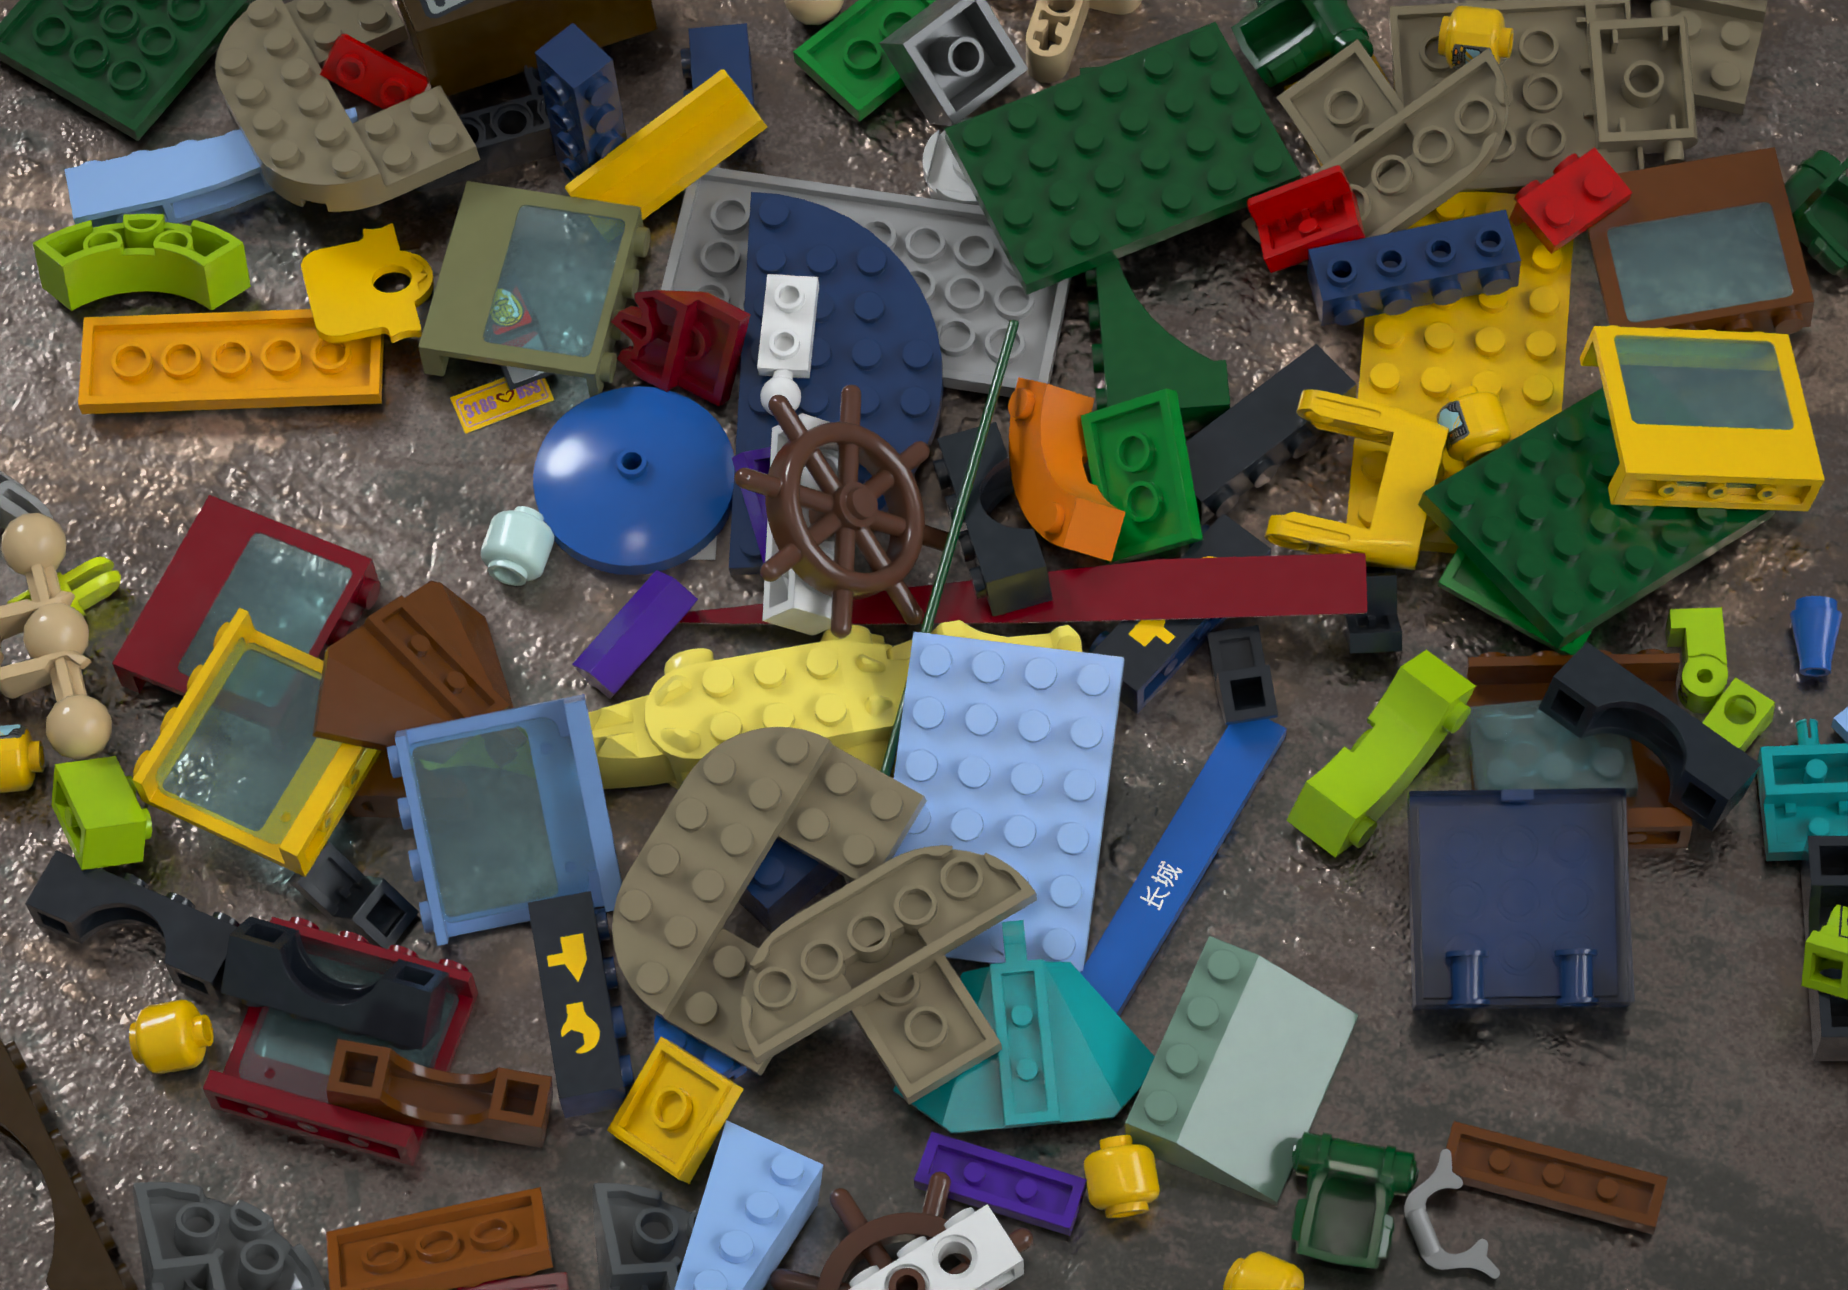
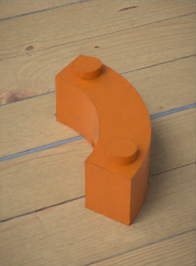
[1008,377,1125,562]

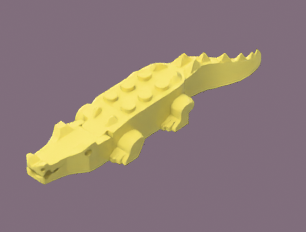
[419,620,1082,789]

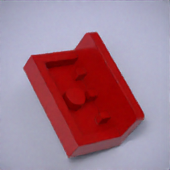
[320,34,429,109]
[1509,147,1633,254]
[1247,165,1365,273]

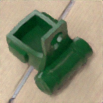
[1231,0,1374,87]
[1749,150,1848,280]
[1291,1132,1419,1269]

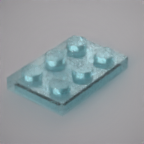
[1465,700,1638,797]

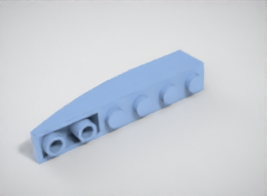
[65,108,359,227]

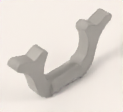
[1404,1149,1500,1279]

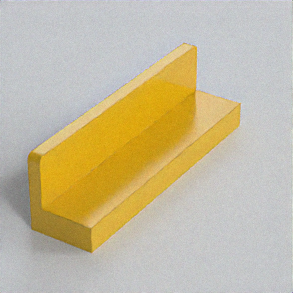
[565,69,768,245]

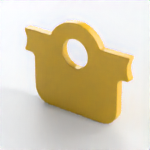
[301,223,434,343]

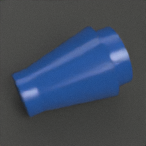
[1790,596,1843,677]

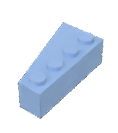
[675,1120,824,1290]

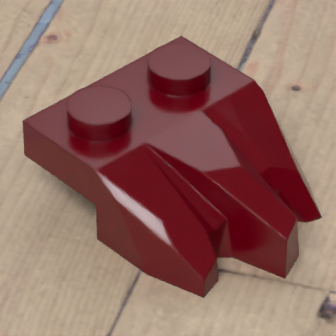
[611,290,751,406]

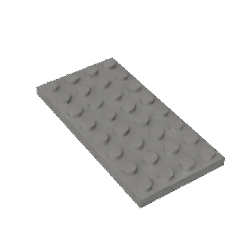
[661,167,1072,397]

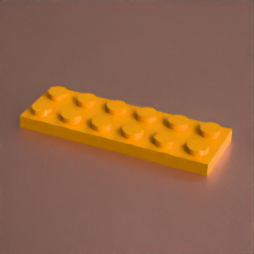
[78,309,384,414]

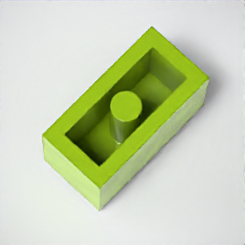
[51,756,152,870]

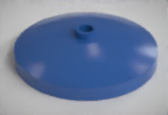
[533,386,735,575]

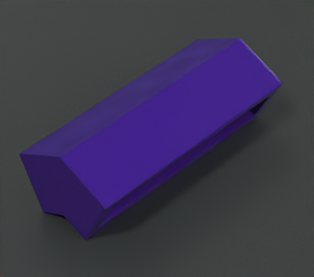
[572,570,698,699]

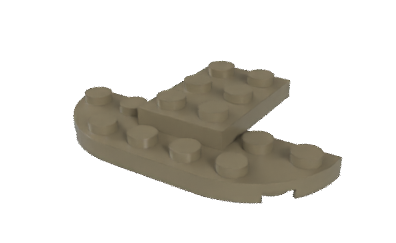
[1241,39,1509,266]
[740,845,1037,1105]

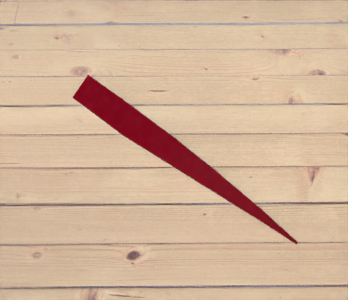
[679,553,1367,624]

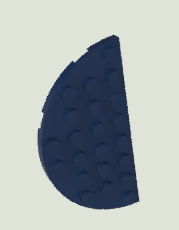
[729,192,943,575]

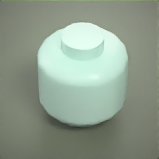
[480,506,554,586]

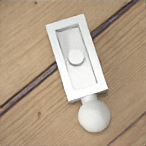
[757,274,819,415]

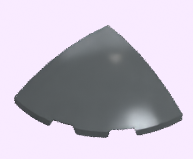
[133,1182,326,1290]
[592,1183,776,1290]

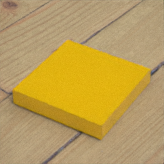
[607,1037,744,1184]

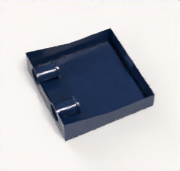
[1407,788,1635,1010]

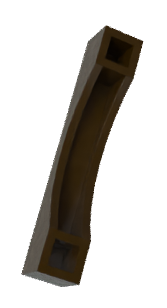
[0,1037,139,1290]

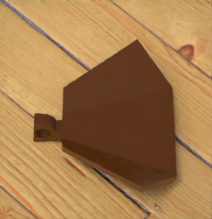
[312,581,528,768]

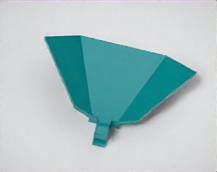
[893,920,1155,1134]

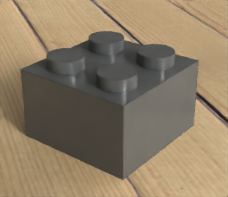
[879,0,1028,126]

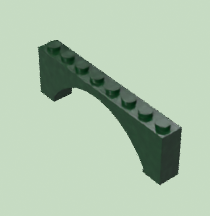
[1080,66,1230,432]

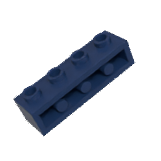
[535,23,627,182]
[1307,209,1521,326]

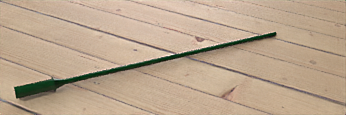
[844,320,1019,883]

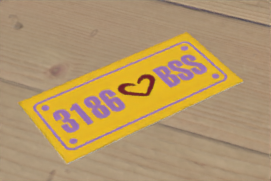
[450,377,554,434]

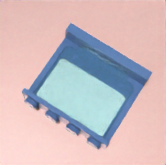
[387,694,622,946]

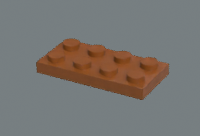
[326,1187,553,1290]

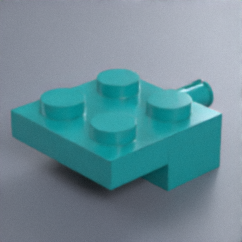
[1757,719,1848,861]

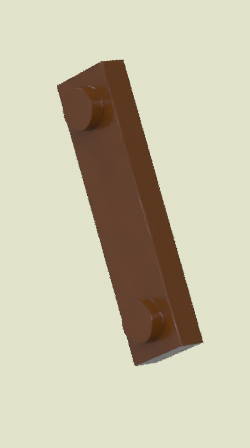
[1446,1121,1668,1235]

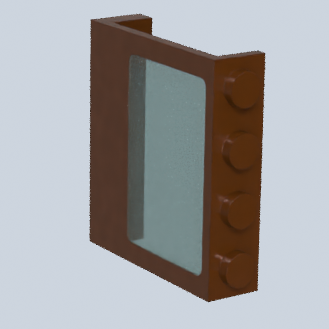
[1587,147,1814,334]

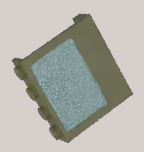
[418,181,650,397]

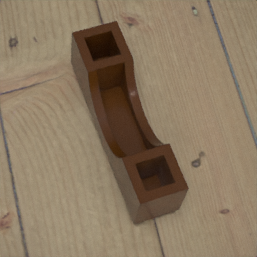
[326,1039,553,1148]

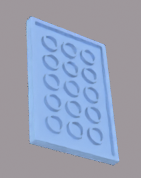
[893,631,1125,972]

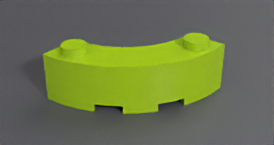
[33,214,251,311]
[1286,649,1476,858]

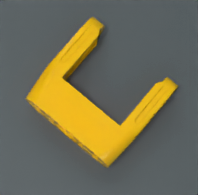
[1265,389,1449,570]

